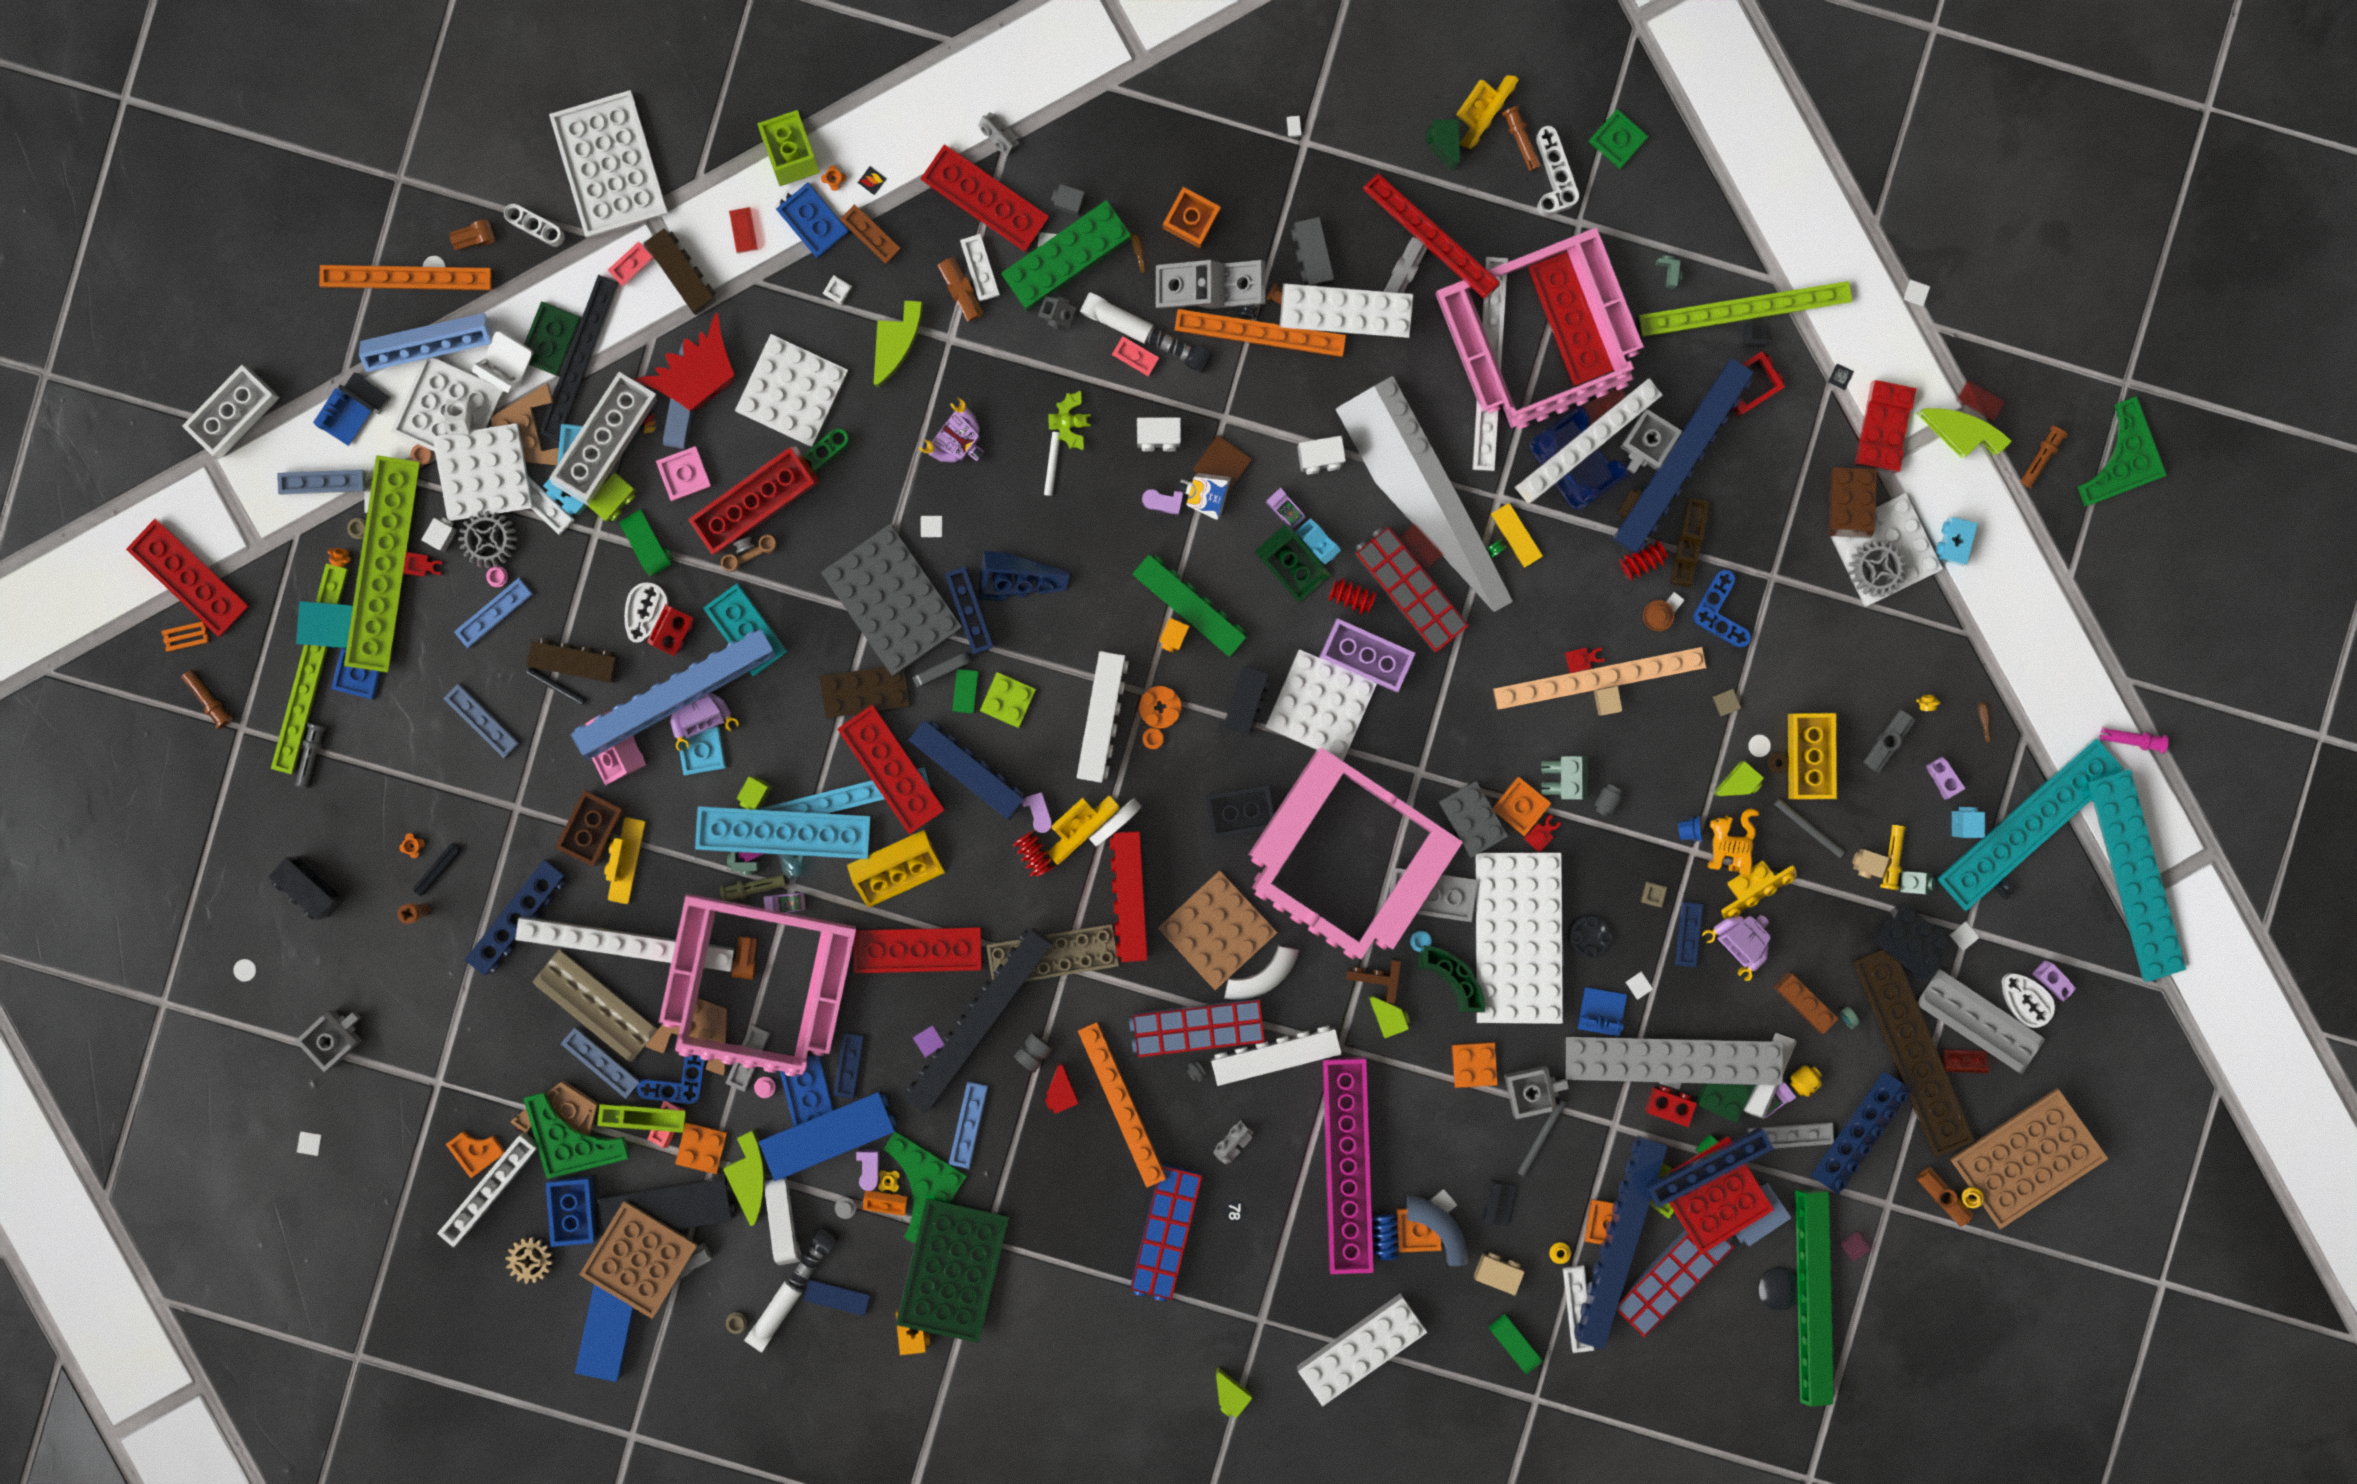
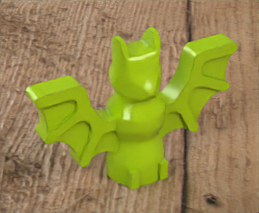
[1048,391,1091,451]

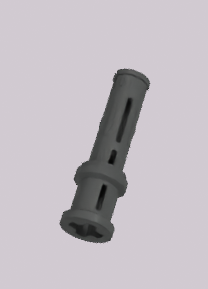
[295,723,327,788]

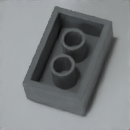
[1437,781,1508,858]

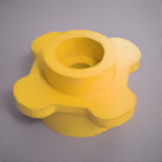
[1916,695,1940,711]
[878,1170,900,1192]

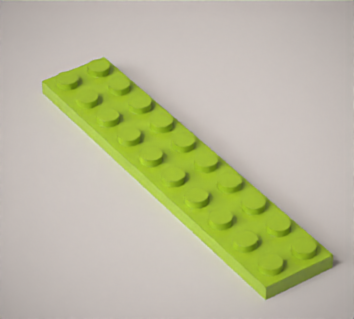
[344,455,420,673]

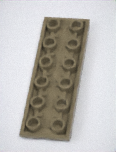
[986,924,1119,982]
[533,949,658,1062]

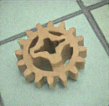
[506,1236,554,1284]

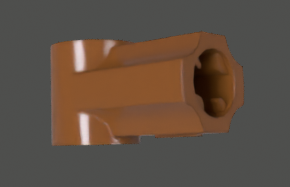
[449,219,496,251]
[732,936,757,980]

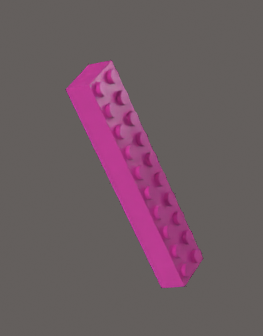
[1322,1056,1373,1274]

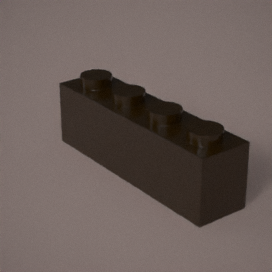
[643,228,716,315]
[526,638,619,683]

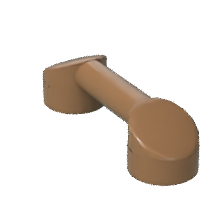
[721,535,777,573]

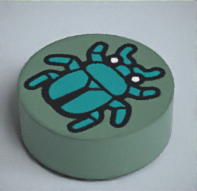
[1840,1007,1859,1029]

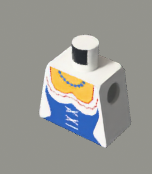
[1178,473,1231,520]

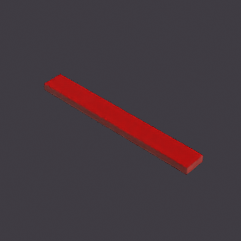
[1363,173,1500,299]

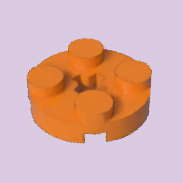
[1139,686,1181,728]

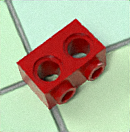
[647,604,693,656]
[1645,1085,1697,1127]

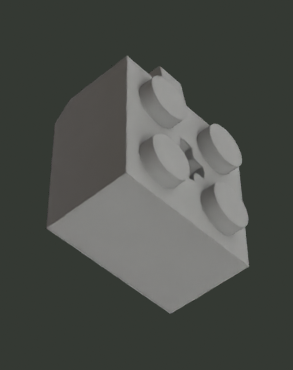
[1620,409,1682,474]
[295,1009,362,1072]
[1504,1065,1569,1119]

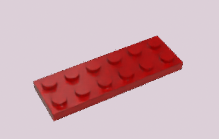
[920,144,1049,253]
[1528,252,1614,387]
[126,518,250,637]
[837,705,945,834]
[853,927,982,973]

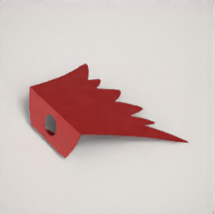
[633,312,735,411]

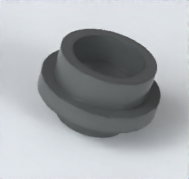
[1187,1061,1206,1082]

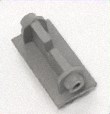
[978,112,1020,156]
[1213,1120,1254,1165]

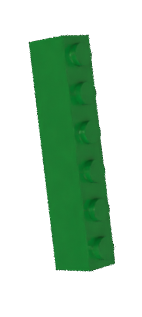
[1132,555,1246,657]

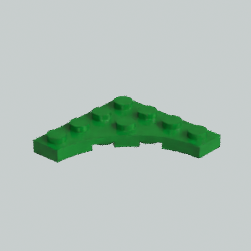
[2077,396,2167,506]
[523,1091,630,1179]
[883,1130,967,1244]

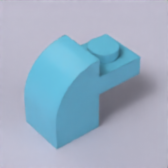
[1295,518,1341,564]

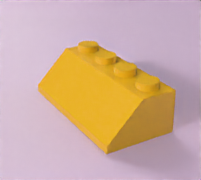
[847,830,945,908]

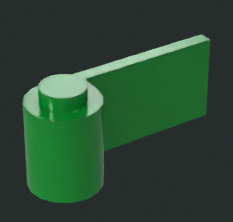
[619,509,674,577]

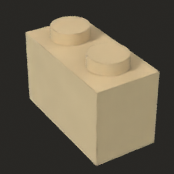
[1474,1252,1524,1295]

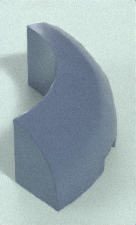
[1406,1195,1468,1266]

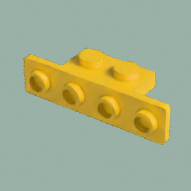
[1456,75,1519,149]
[1048,796,1120,865]
[605,817,646,904]
[1721,860,1797,919]

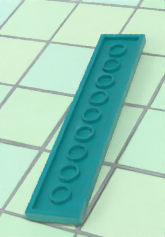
[1936,738,2124,911]
[2087,768,2187,982]

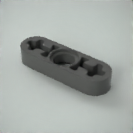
[912,652,972,687]

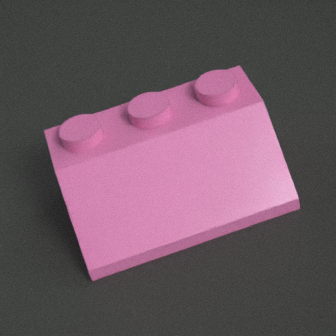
[584,710,646,786]

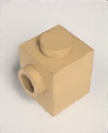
[1852,849,1889,879]

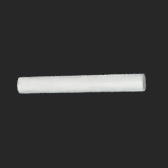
[1044,432,1060,496]

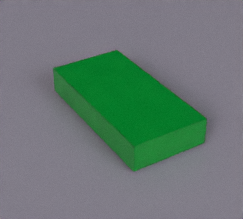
[952,669,979,714]

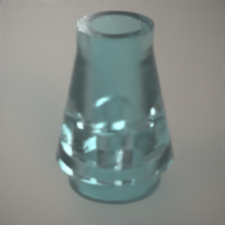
[778,854,803,880]

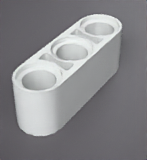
[504,204,565,247]

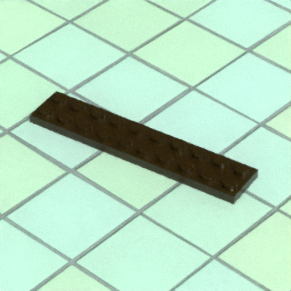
[1852,949,1975,1158]

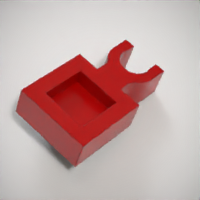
[403,552,443,577]
[1565,648,1605,673]
[1523,814,1561,853]

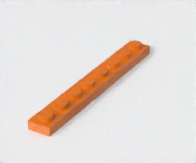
[319,265,492,291]
[1175,309,1346,357]
[1078,1022,1167,1188]

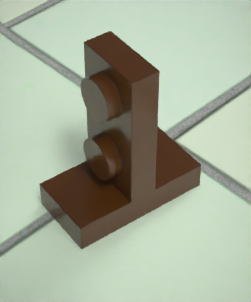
[1345,959,1401,1004]

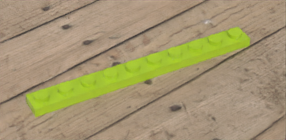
[1638,281,1852,337]
[271,563,349,774]

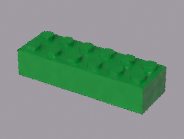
[1001,200,1131,312]

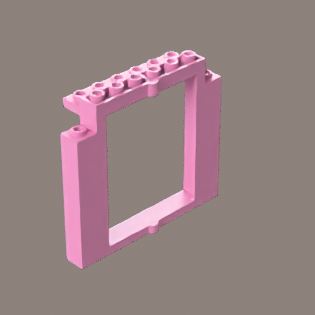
[1435,227,1643,430]
[1248,747,1462,960]
[659,893,856,1077]

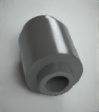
[1594,784,1623,817]

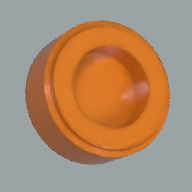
[1143,728,1164,749]

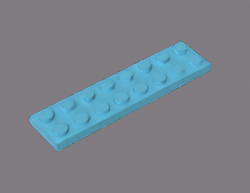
[695,807,870,859]

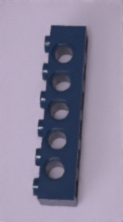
[464,859,568,976]
[1810,1071,1912,1195]

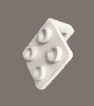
[472,331,533,393]

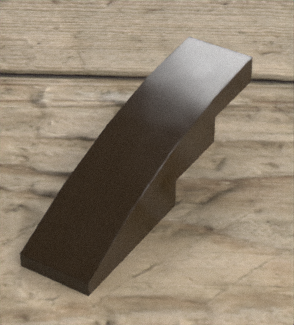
[1670,497,1710,588]

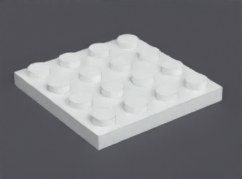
[735,334,848,447]
[391,357,504,451]
[432,423,534,521]
[1831,493,1943,607]
[1265,649,1377,761]

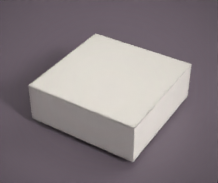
[823,275,852,305]

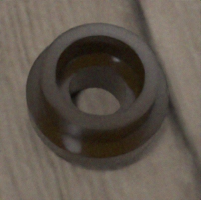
[1767,752,1789,774]

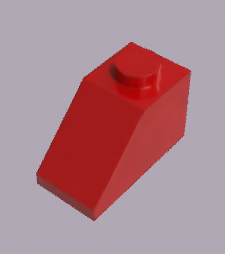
[1045,1062,1079,1114]

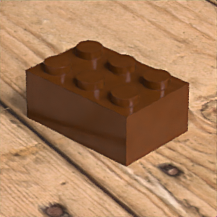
[1828,467,1877,538]
[555,790,626,867]

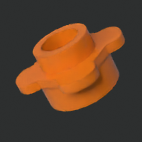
[821,165,847,191]
[328,548,351,567]
[399,833,425,858]

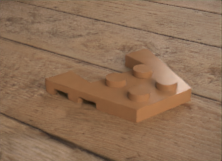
[490,384,559,465]
[646,997,728,1076]
[510,1080,598,1136]

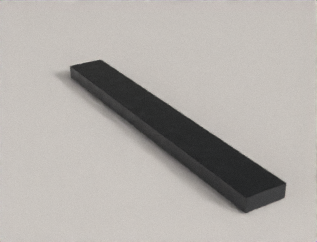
[539,274,619,441]

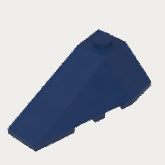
[979,551,1070,601]

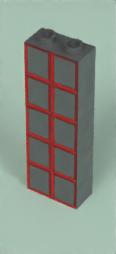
[1354,526,1469,653]

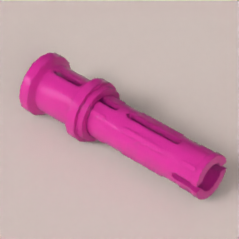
[2100,727,2169,754]

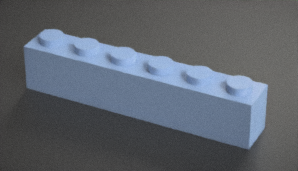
[359,313,492,372]

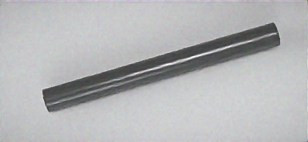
[1774,798,1845,858]
[1517,1099,1566,1177]

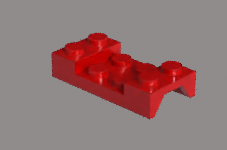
[1854,380,1917,473]

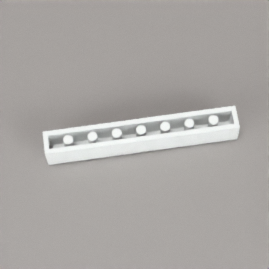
[1515,379,1662,504]

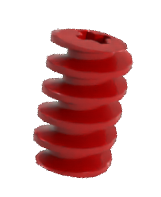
[1619,540,1667,581]
[1328,578,1377,615]
[1013,830,1056,877]

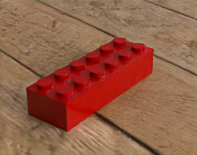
[688,446,821,555]
[1110,830,1147,962]

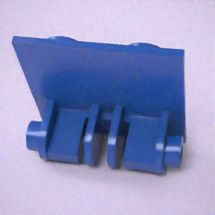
[313,388,372,446]
[1577,987,1627,1036]

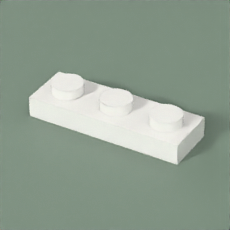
[960,234,1000,302]

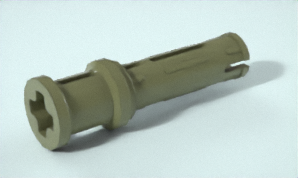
[720,874,786,901]

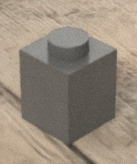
[1051,184,1085,216]

